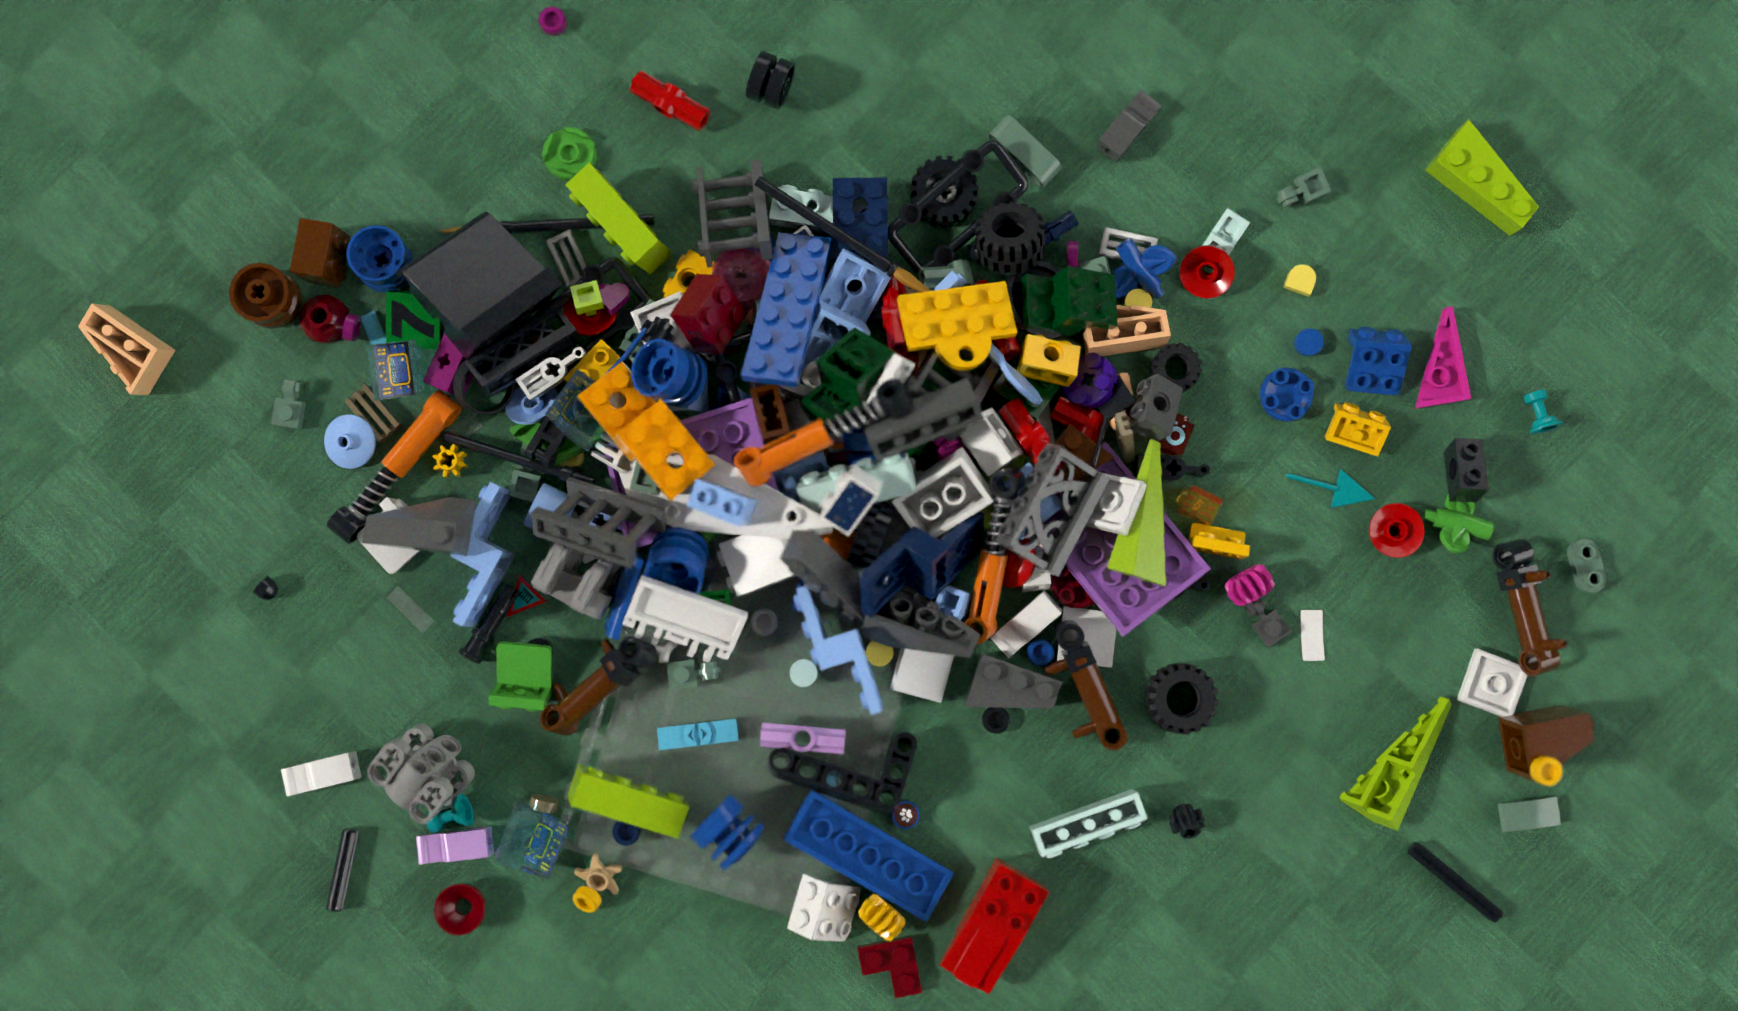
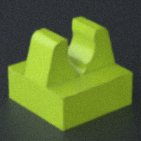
[570,280,604,317]

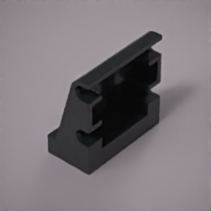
[395,211,562,361]

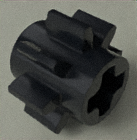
[640,316,676,343]
[1169,804,1205,839]

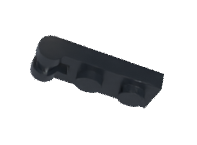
[525,395,586,468]

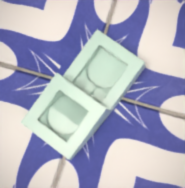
[1202,207,1250,255]

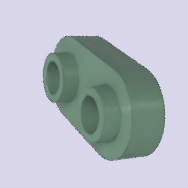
[1567,539,1607,593]

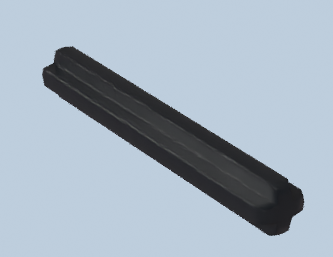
[1407,842,1503,923]

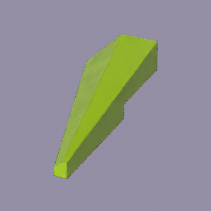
[1107,439,1167,587]
[1339,697,1452,831]

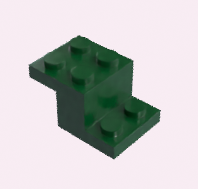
[1021,266,1118,337]
[802,327,896,434]

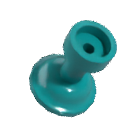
[1523,389,1563,435]
[426,794,474,833]

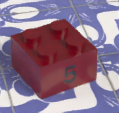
[670,274,747,355]

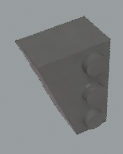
[963,654,1062,709]

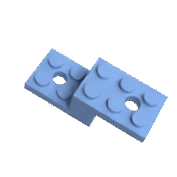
[799,248,891,386]
[450,482,516,627]
[793,586,884,715]

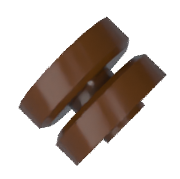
[229,262,303,329]

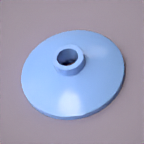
[505,384,558,425]
[324,415,376,469]

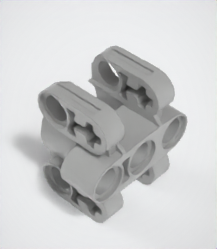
[531,543,623,620]
[368,723,475,824]

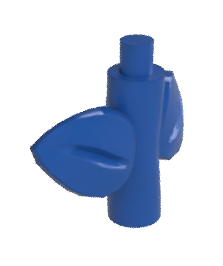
[1112,238,1176,299]

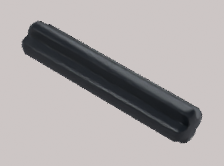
[326,828,359,912]

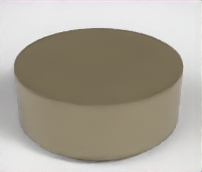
[529,794,559,813]

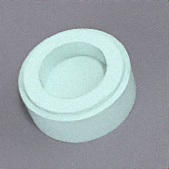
[790,659,818,687]

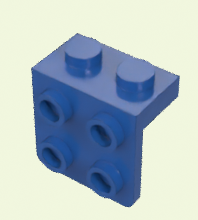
[1345,326,1412,395]

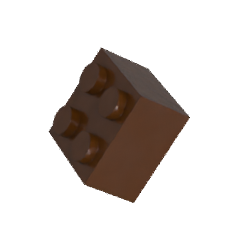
[290,218,351,288]

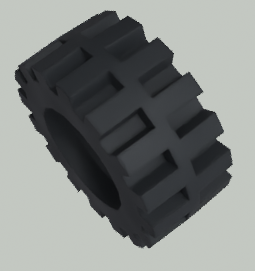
[1150,343,1202,392]

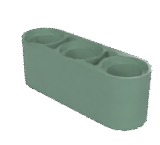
[988,115,1062,188]

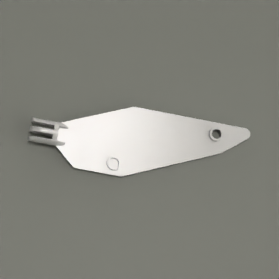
[591,431,833,540]

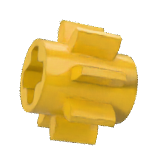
[432,444,468,478]

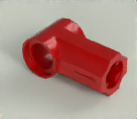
[1049,396,1104,443]

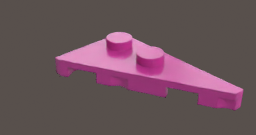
[1415,306,1471,409]

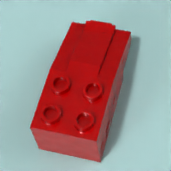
[940,857,1049,995]

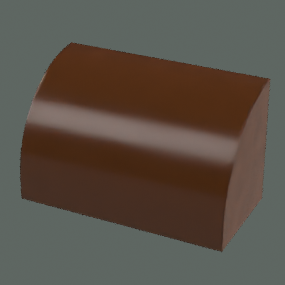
[750,384,790,445]

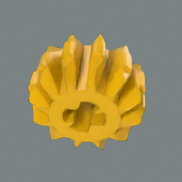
[858,894,906,941]

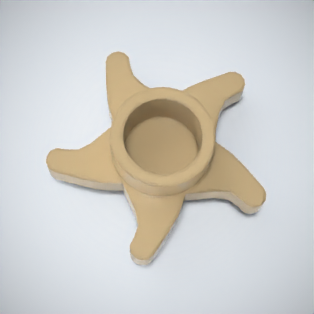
[574,853,622,895]

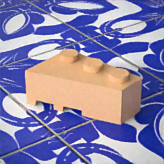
[78,304,175,395]
[1081,305,1171,357]

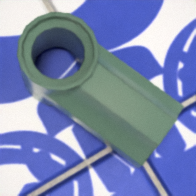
[919,260,975,291]

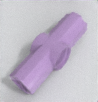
[760,722,846,754]

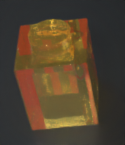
[1176,485,1223,525]

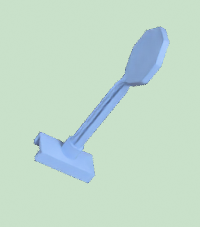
[932,271,1043,405]

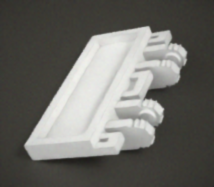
[622,575,748,663]

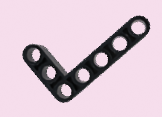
[768,732,918,815]

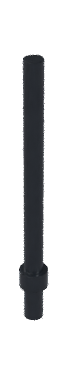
[443,431,596,485]

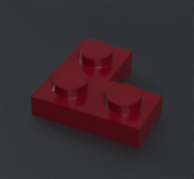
[857,935,922,998]

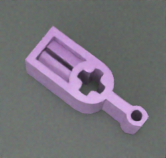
[416,826,494,864]

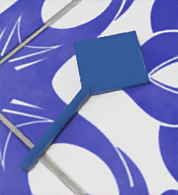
[603,328,648,376]

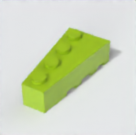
[1425,119,1539,236]
[565,163,673,275]
[567,764,690,839]

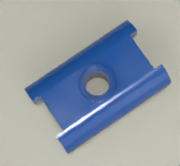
[603,551,644,640]

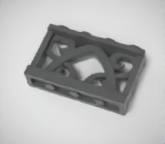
[995,443,1110,577]

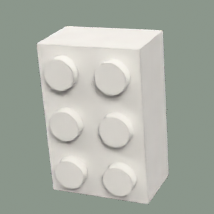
[892,447,993,538]

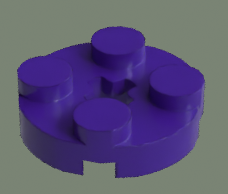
[1063,352,1118,409]

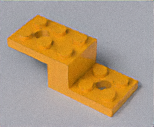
[577,362,715,502]

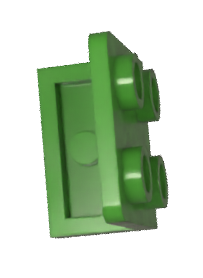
[489,641,553,712]

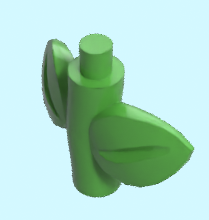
[1423,494,1494,554]

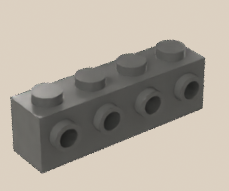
[862,378,984,461]
[779,530,865,622]

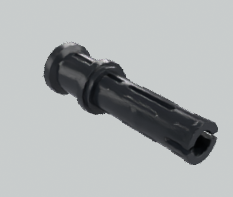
[459,583,521,664]

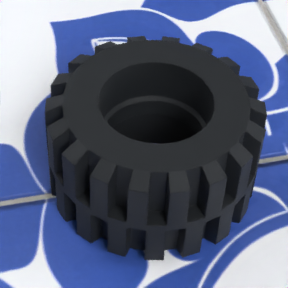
[975,201,1045,275]
[1144,663,1219,734]

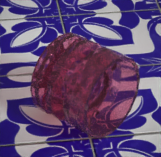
[712,247,769,311]

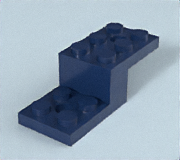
[833,177,888,321]
[860,511,984,618]

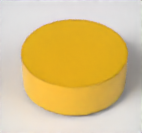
[1530,756,1563,786]
[572,886,602,913]

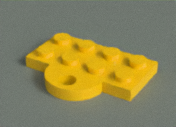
[897,281,1017,371]

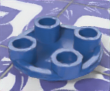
[1259,367,1314,422]

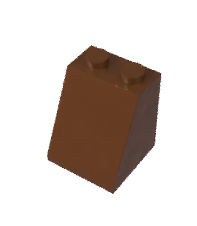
[1498,705,1594,781]

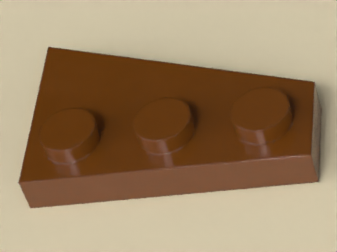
[1054,424,1114,495]

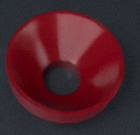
[299,294,350,344]
[434,883,486,936]

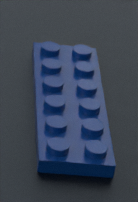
[741,232,833,387]
[783,789,954,922]

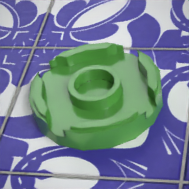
[542,127,597,181]

